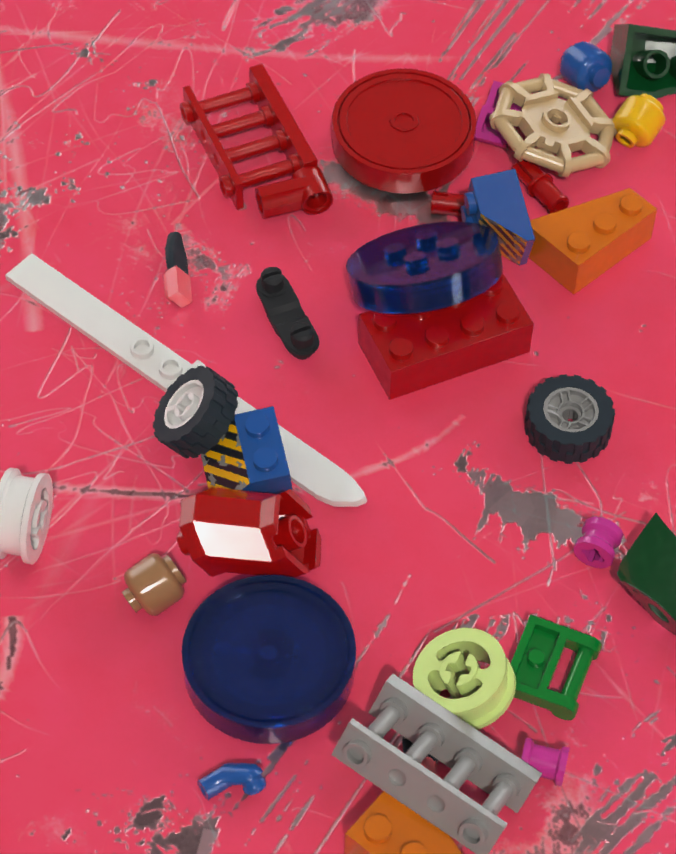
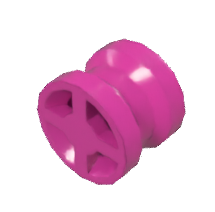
[573,517,623,569]

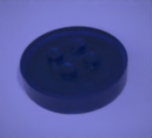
[346,221,503,314]
[182,575,356,744]

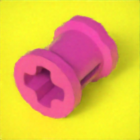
[521,737,570,787]

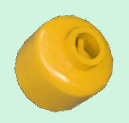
[613,94,666,148]

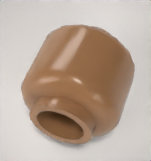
[122,553,187,616]

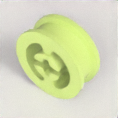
[413,628,516,730]

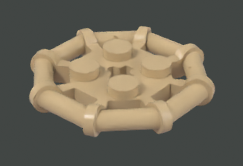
[489,73,617,177]

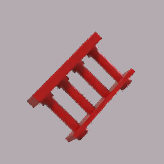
[180,64,318,210]

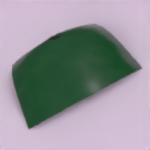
[617,513,676,635]

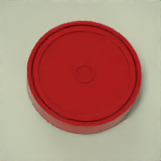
[332,69,477,194]

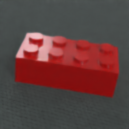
[358,268,534,400]

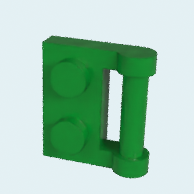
[510,614,602,720]

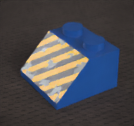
[461,169,535,265]
[201,406,293,494]

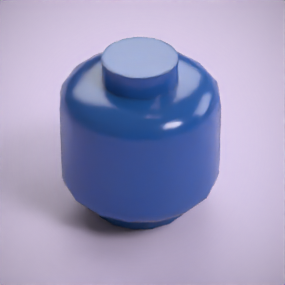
[560,41,612,92]

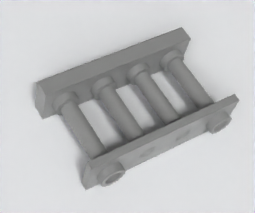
[331,674,542,854]

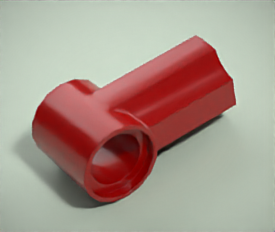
[255,165,334,218]

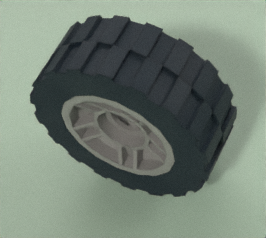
[525,374,615,464]

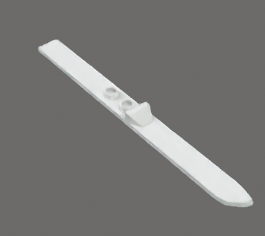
[5,253,368,507]

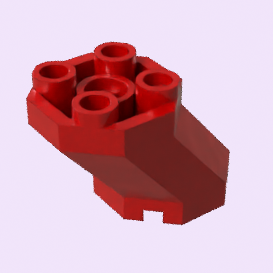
[177,487,321,579]

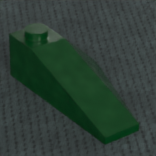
[610,24,676,98]

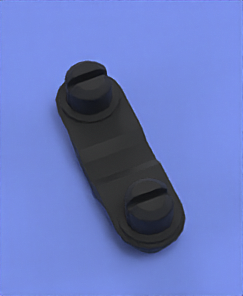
[256,267,320,360]

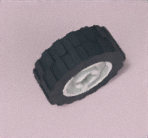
[153,366,238,458]

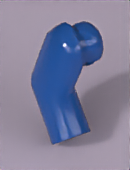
[197,763,267,800]

